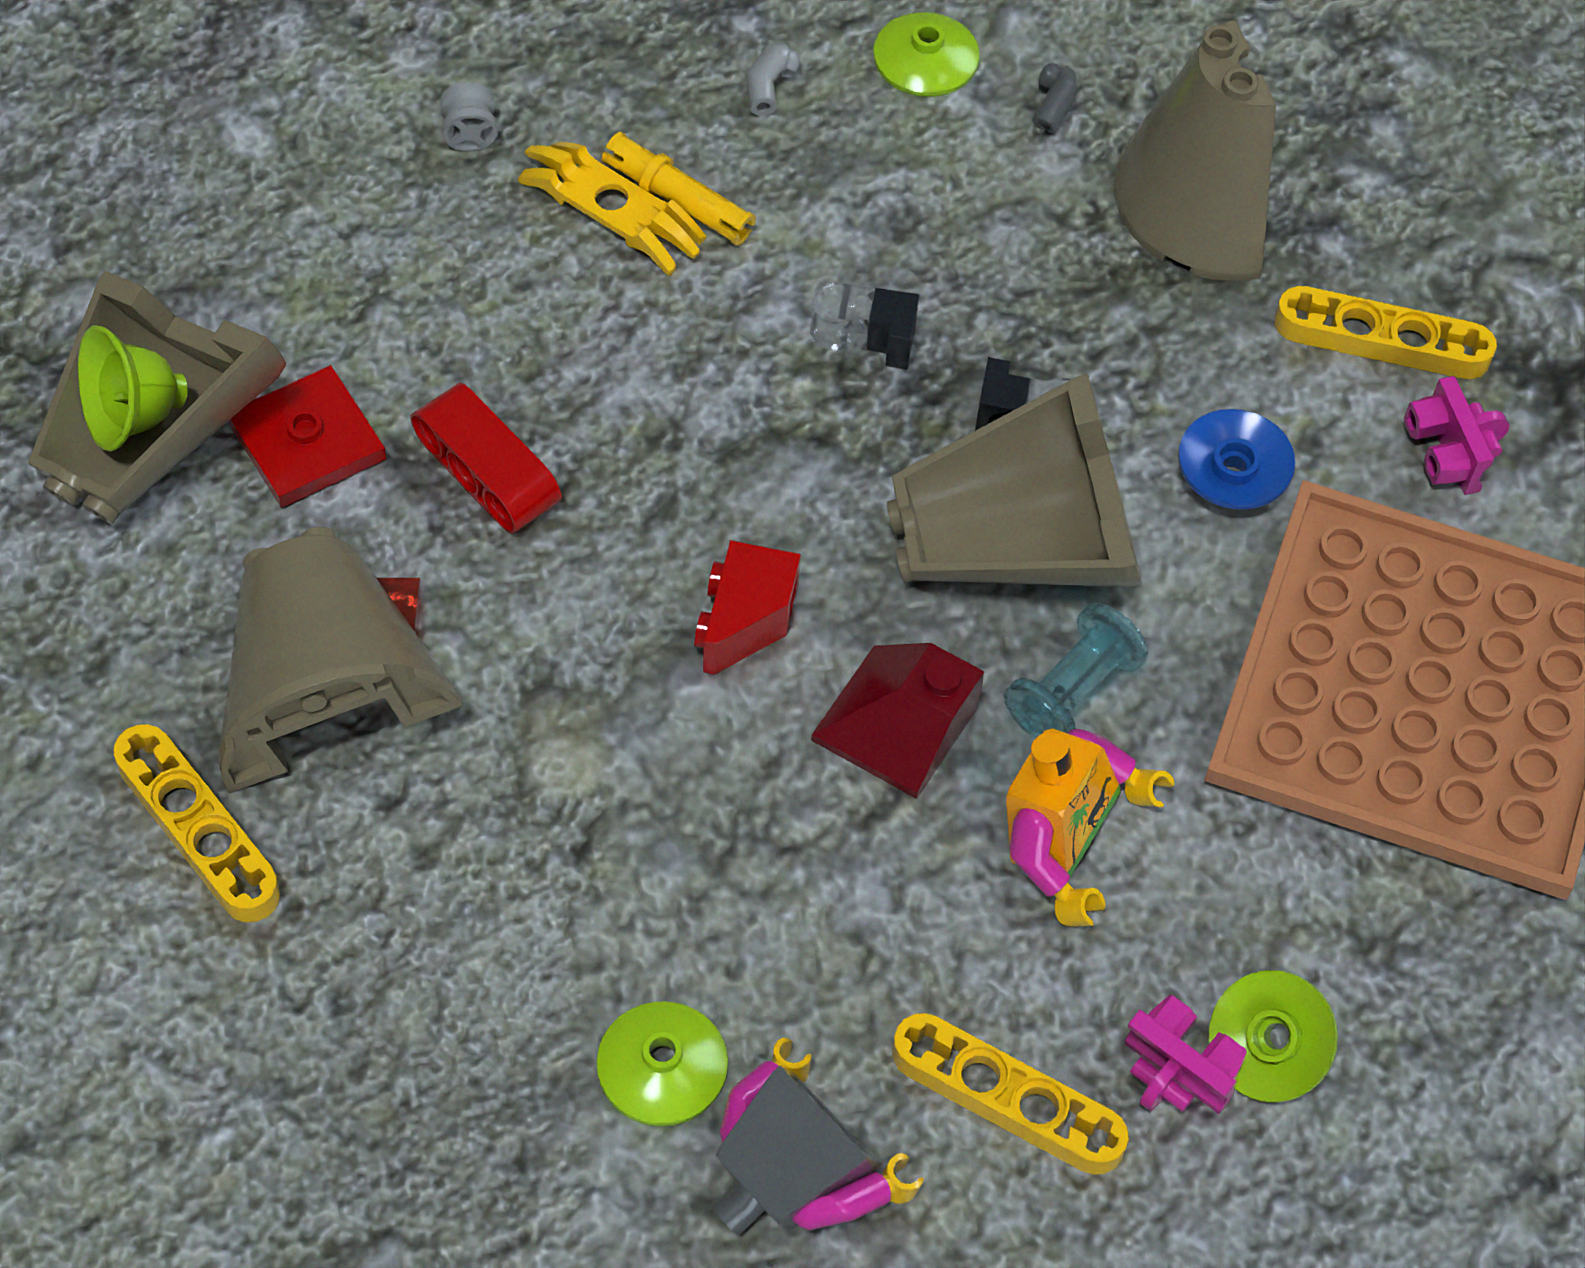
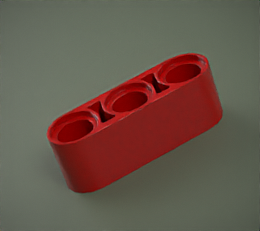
[410,382,562,534]

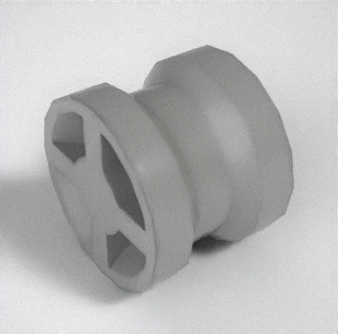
[440,82,498,152]

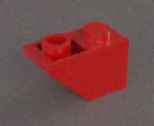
[694,540,801,675]

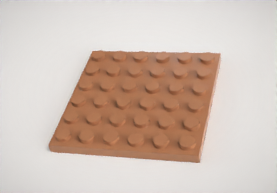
[1204,480,1585,900]

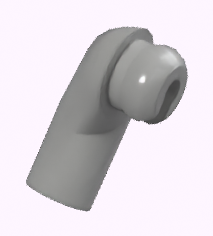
[746,43,800,116]

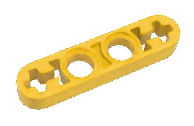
[1274,286,1497,379]
[114,724,280,923]
[892,1013,1129,1175]

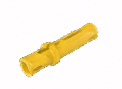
[602,132,756,246]

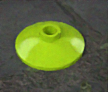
[873,12,979,97]
[1209,970,1338,1102]
[597,1001,728,1126]

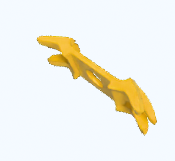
[518,142,706,276]

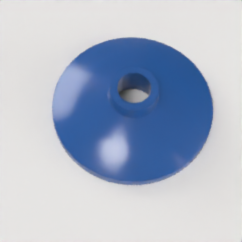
[1178,409,1295,510]

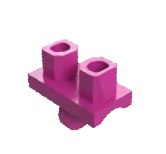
[1404,376,1510,495]
[1124,995,1247,1114]

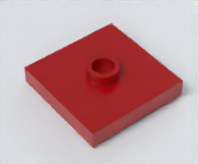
[228,365,386,508]

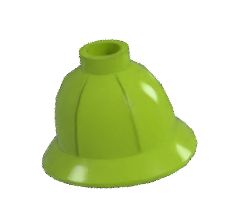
[78,325,188,452]

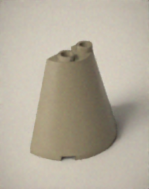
[1114,20,1276,281]
[28,271,286,524]
[887,374,1142,587]
[218,527,463,793]

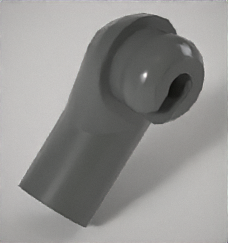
[1032,63,1076,134]

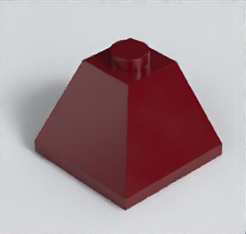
[811,643,985,799]

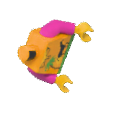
[1006,728,1174,927]

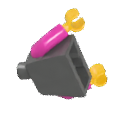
[711,1037,924,1236]

